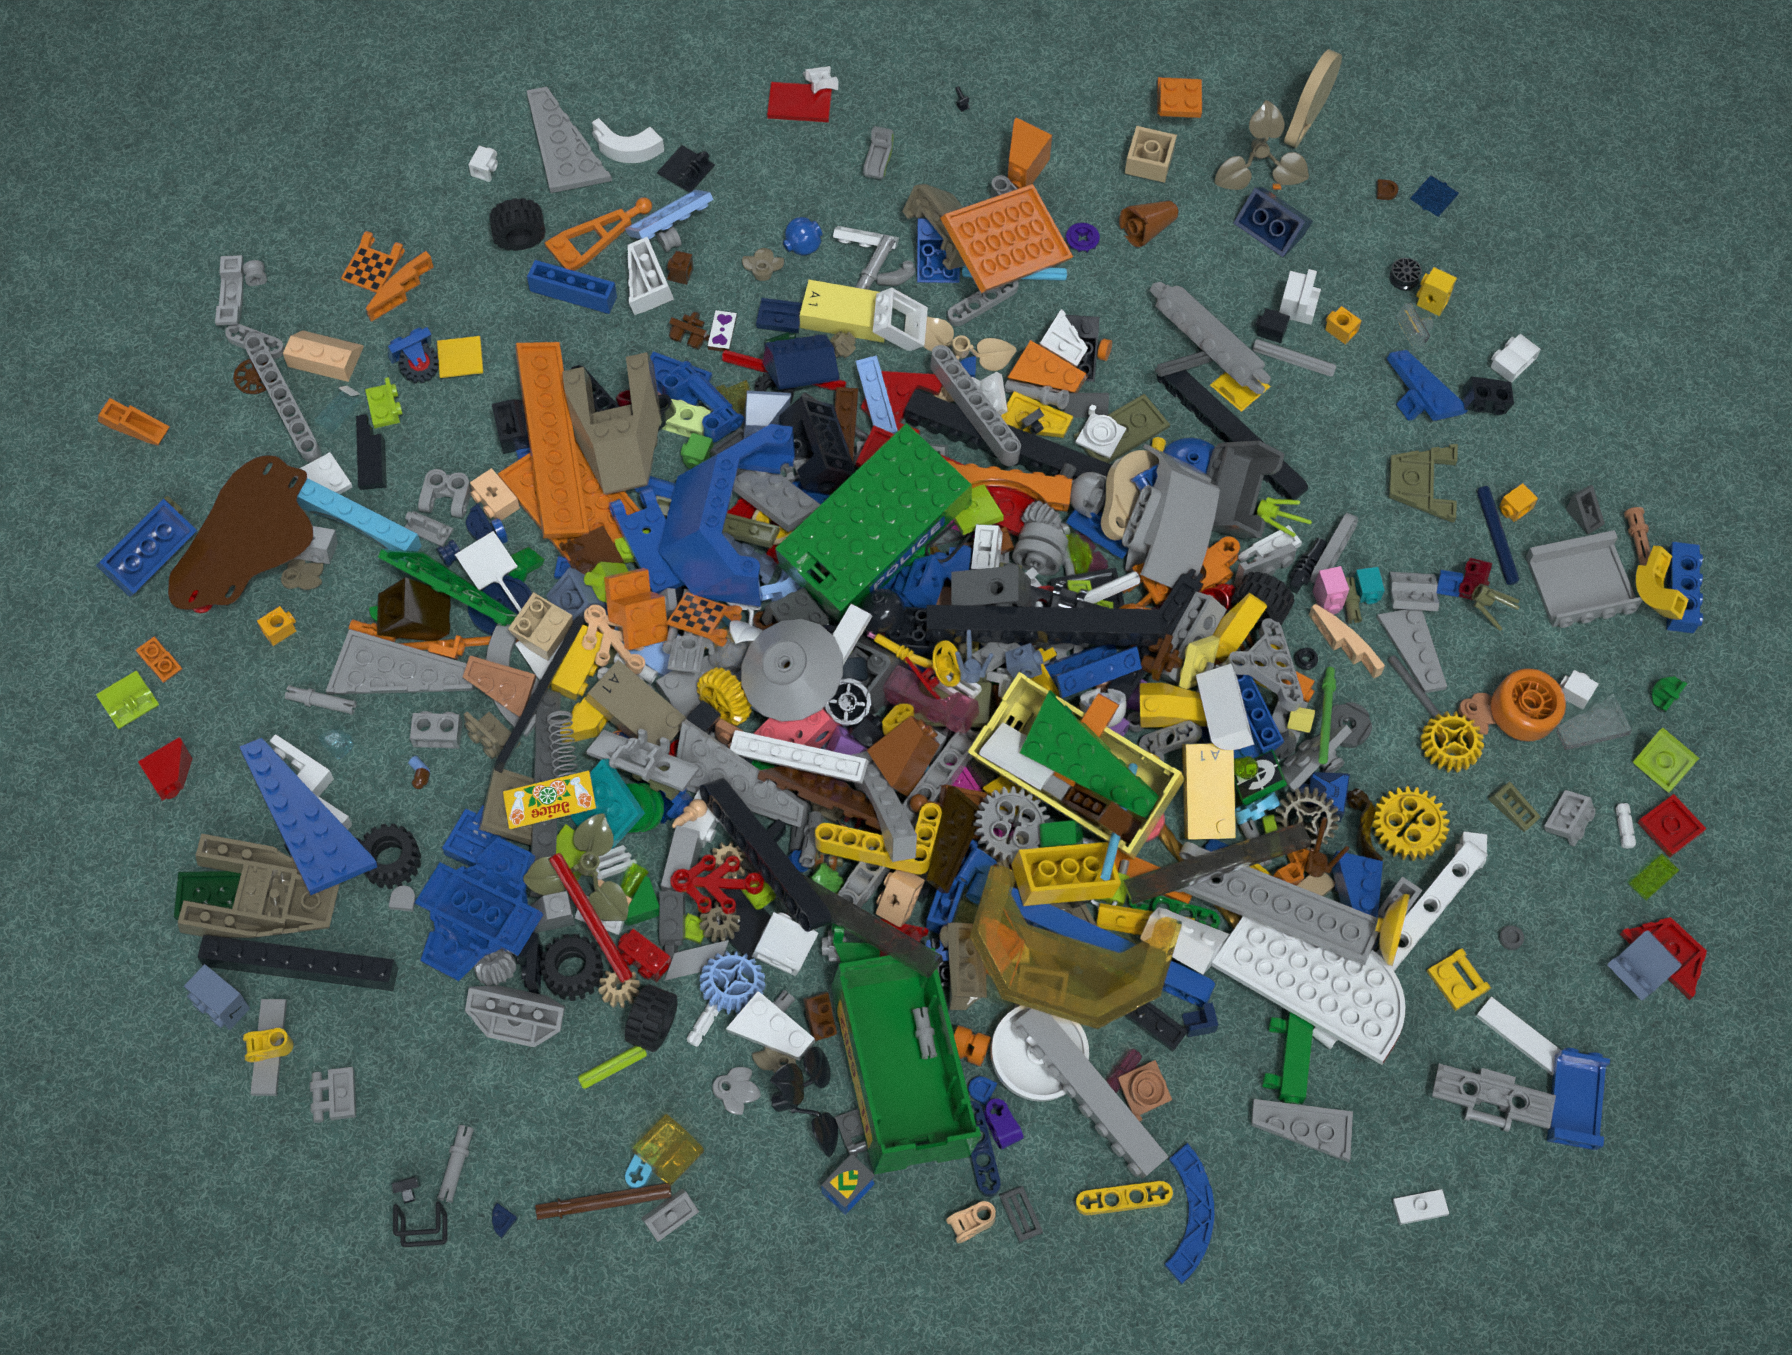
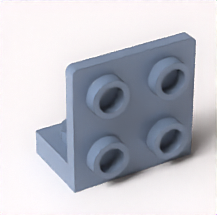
[1607,930,1682,1001]

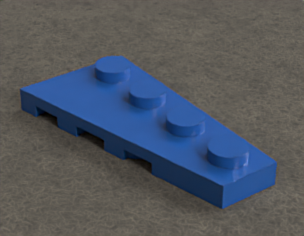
[1387,350,1468,421]

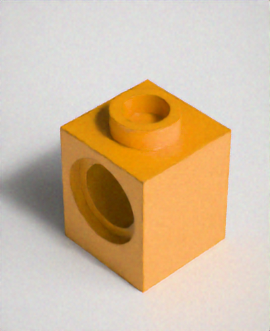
[1325,306,1362,344]
[1499,483,1538,522]
[257,606,296,646]

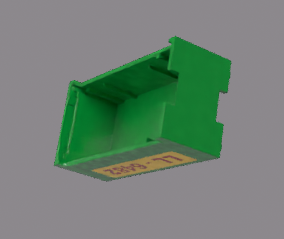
[831,948,981,1175]

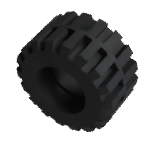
[489,198,546,251]
[1231,572,1295,627]
[360,823,421,889]
[540,934,604,1001]
[625,984,678,1053]

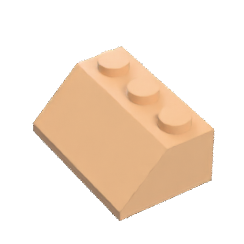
[283,331,364,382]

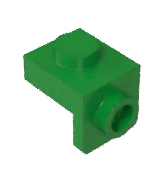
[507,547,545,582]

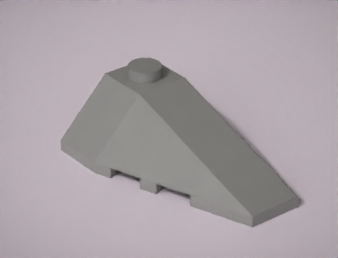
[656,644,744,718]

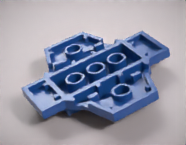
[415,837,544,981]

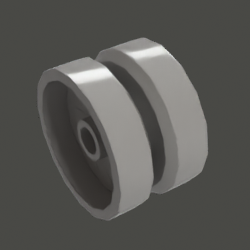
[1012,522,1068,576]

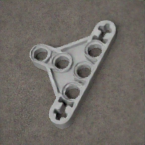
[1226,618,1303,711]

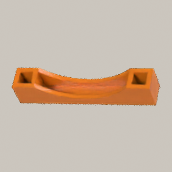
[947,461,1072,512]

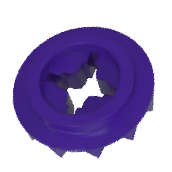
[1066,223,1100,253]

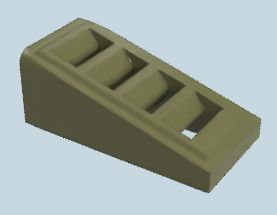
[1488,781,1541,832]

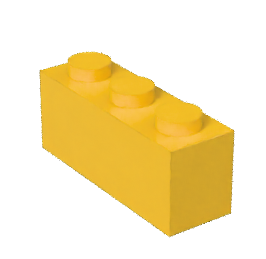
[551,625,603,701]

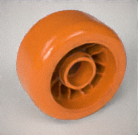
[1491,669,1566,741]

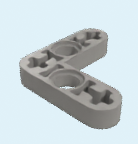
[1139,721,1202,762]

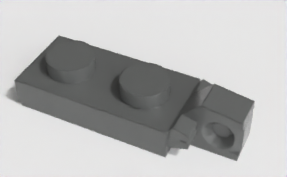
[659,891,685,958]

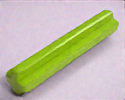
[578,1046,647,1089]

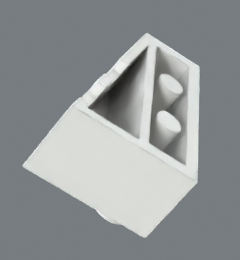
[628,237,674,315]
[1140,907,1230,974]
[726,991,815,1061]

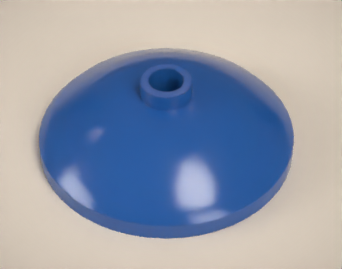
[1163,438,1215,474]

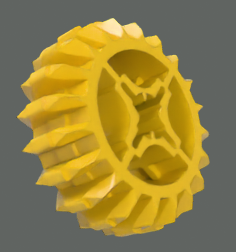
[697,667,752,726]
[1420,711,1484,773]

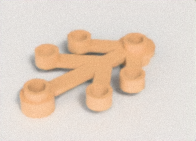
[582,605,645,675]

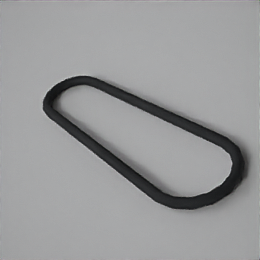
[925,522,975,563]

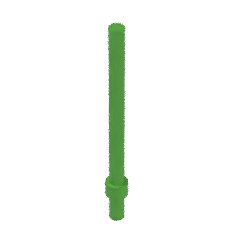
[1318,667,1336,764]

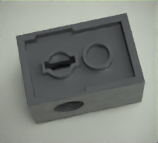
[951,563,1031,607]

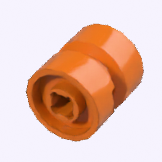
[954,1025,991,1067]

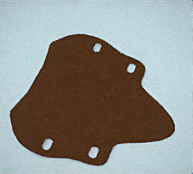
[168,455,313,610]

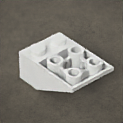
[752,912,818,976]

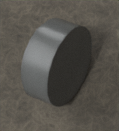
[1499,926,1524,950]

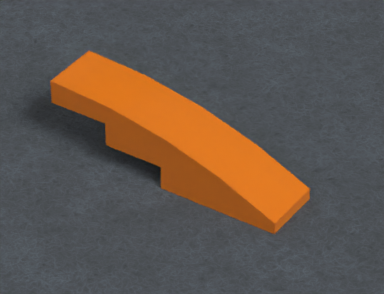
[366,251,434,322]

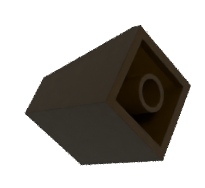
[377,577,451,641]

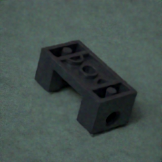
[779,396,856,495]

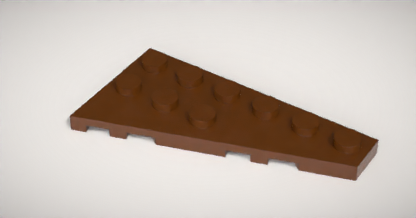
[757,766,881,830]

